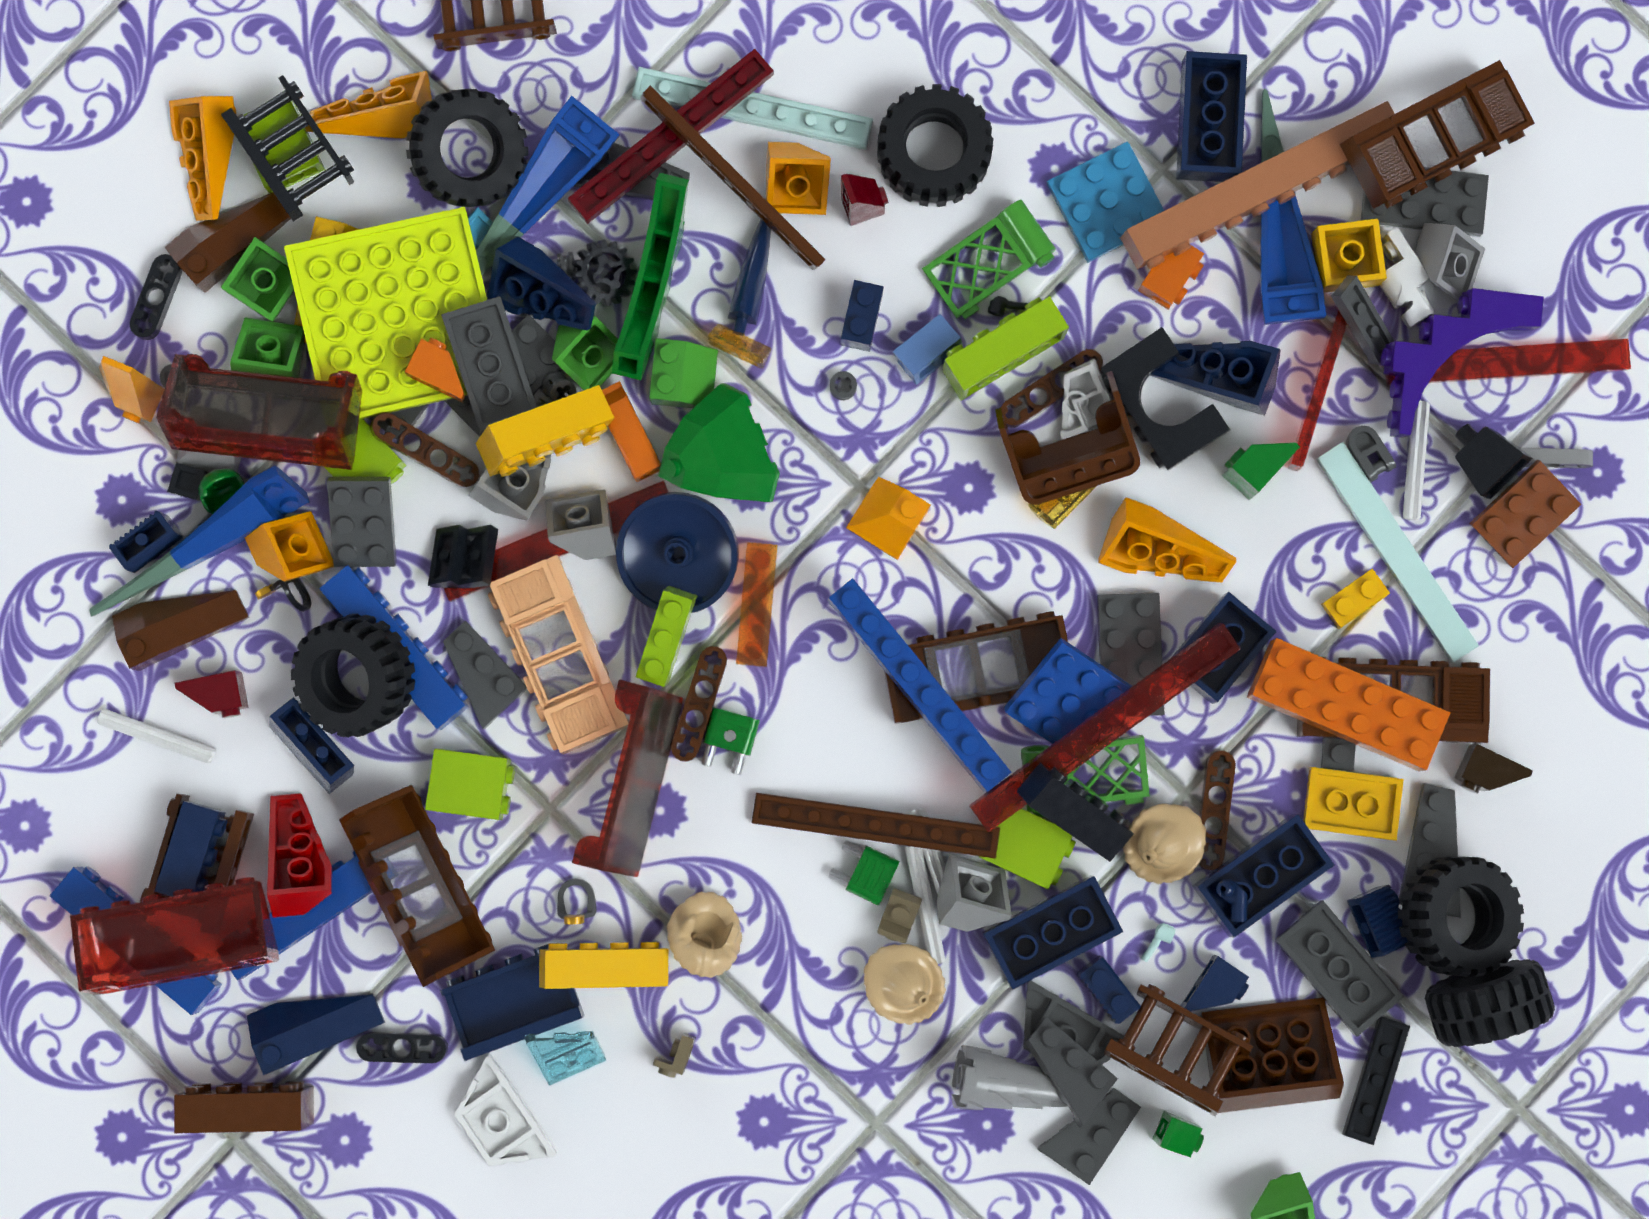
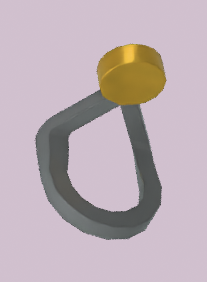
[557,878,597,925]

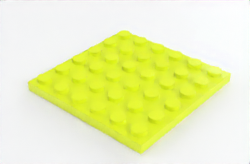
[284,207,487,427]

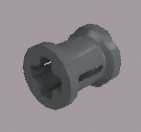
[541,371,577,401]

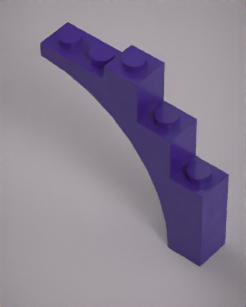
[1381,288,1544,438]

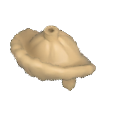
[1122,804,1206,884]
[667,891,742,978]
[864,944,946,1025]

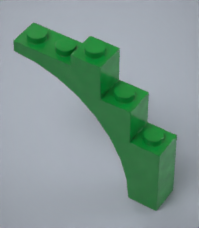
[611,172,689,380]

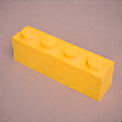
[539,942,668,989]

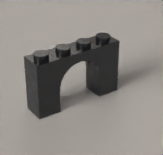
[1101,327,1231,471]

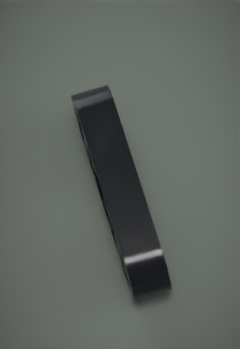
[130,254,182,340]
[356,1032,448,1063]

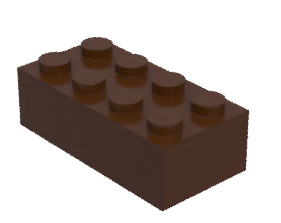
[174,1081,314,1134]

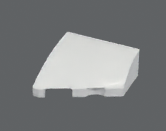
[1060,359,1112,440]

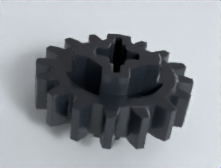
[570,240,637,307]

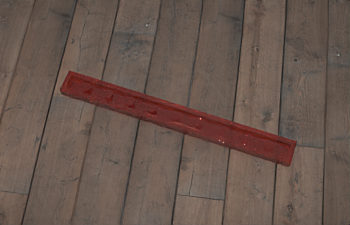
[969,623,1241,832]

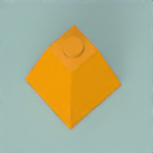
[766,142,831,215]
[846,477,931,560]
[245,511,334,582]

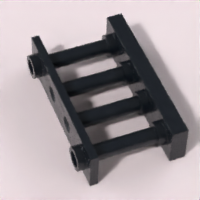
[221,75,354,222]

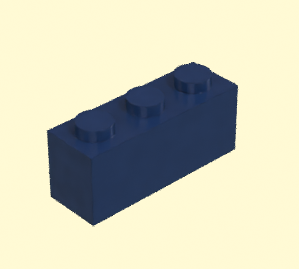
[269,697,354,794]
[155,801,227,902]

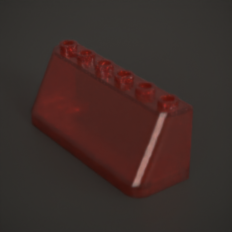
[70,877,279,995]

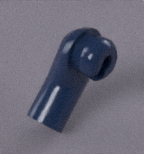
[1216,879,1248,922]

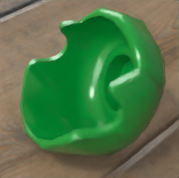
[198,468,244,514]

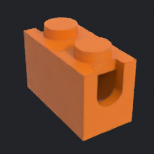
[1138,245,1205,310]

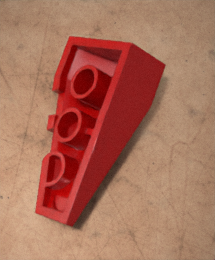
[267,793,332,918]

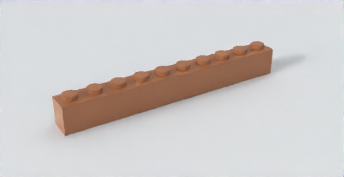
[1120,101,1395,270]

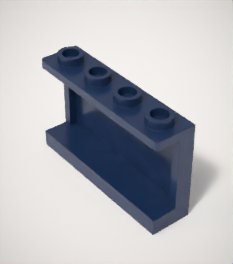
[440,944,585,1061]

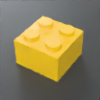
[1311,219,1387,293]

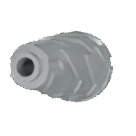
[951,1045,1067,1110]

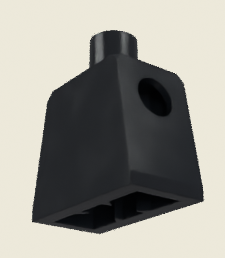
[1455,424,1533,500]

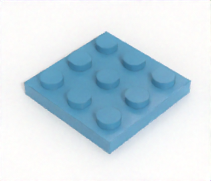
[1047,141,1164,263]

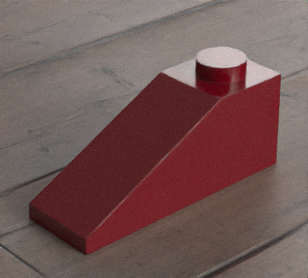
[841,174,889,226]

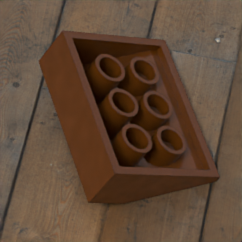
[1201,998,1344,1113]

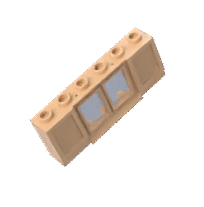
[488,555,631,754]

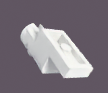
[1380,227,1435,329]

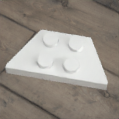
[454,1054,558,1166]

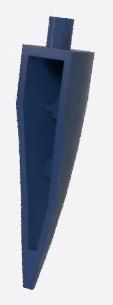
[728,219,771,336]

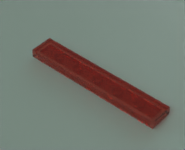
[1287,307,1347,472]

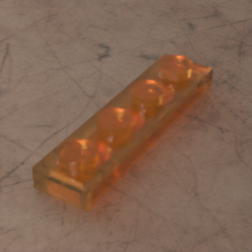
[736,542,778,667]

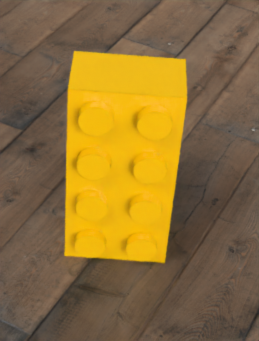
[475,385,614,477]

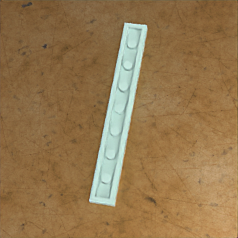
[632,67,873,150]
[1316,442,1479,663]

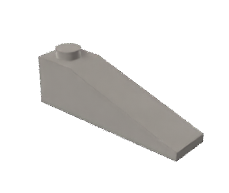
[468,390,553,521]

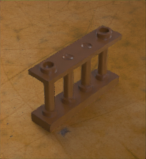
[433,0,557,52]
[140,794,254,934]
[1104,984,1253,1117]

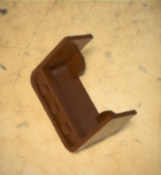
[995,371,1140,505]

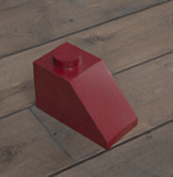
[175,670,249,718]

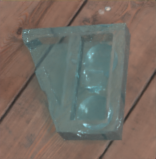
[525,1031,606,1086]

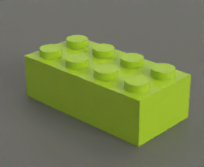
[942,296,1069,401]

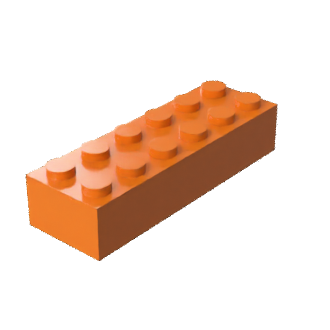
[1247,638,1451,771]

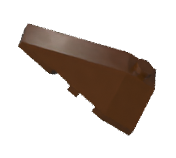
[165,192,291,293]
[112,590,250,671]

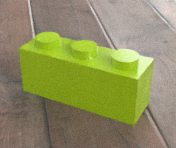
[635,586,697,687]

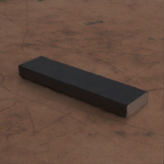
[1342,1016,1410,1145]

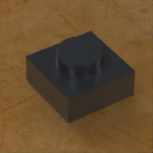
[167,463,208,501]

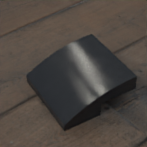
[428,524,498,588]

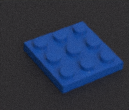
[1004,638,1135,760]

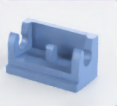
[893,314,963,385]

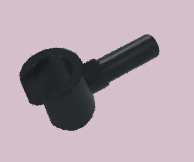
[987,296,1028,317]

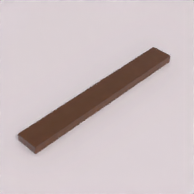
[641,85,826,270]
[752,793,1000,859]

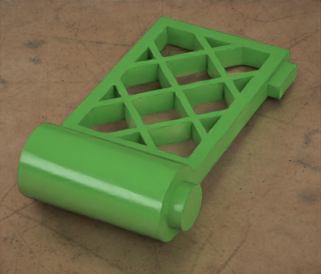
[922,199,1056,320]
[1021,735,1150,817]

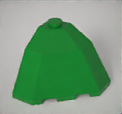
[658,383,780,502]

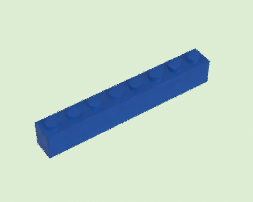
[827,578,1011,792]

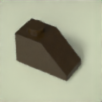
[1454,744,1533,794]

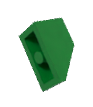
[1152,1111,1204,1158]

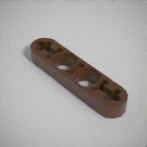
[1001,349,1103,428]
[370,413,479,487]
[671,646,727,762]
[1198,751,1236,870]

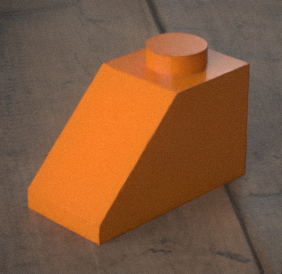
[405,338,465,403]

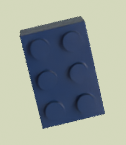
[1165,592,1277,704]

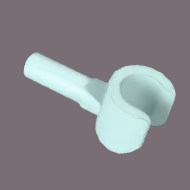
[1141,923,1175,962]

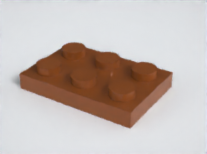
[1469,459,1582,568]

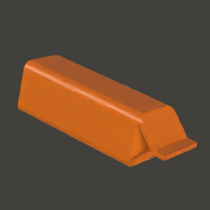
[602,381,661,482]

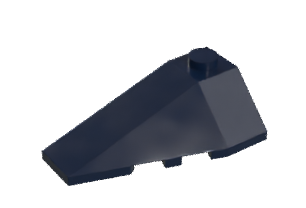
[487,237,596,331]
[1150,341,1281,416]
[247,994,386,1076]

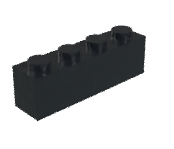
[1016,762,1134,862]

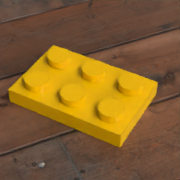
[1303,767,1404,841]

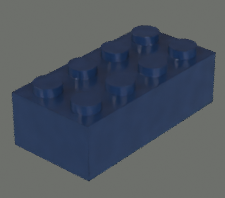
[1176,51,1247,182]
[1192,814,1335,938]
[982,875,1123,990]

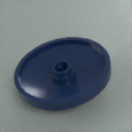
[616,492,739,613]

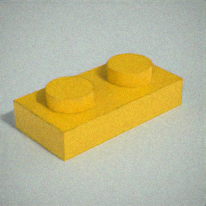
[1321,568,1390,629]

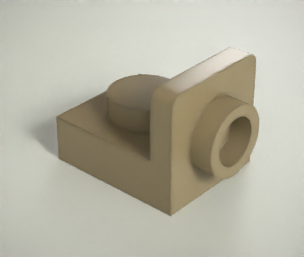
[877,888,922,943]
[653,1033,696,1078]

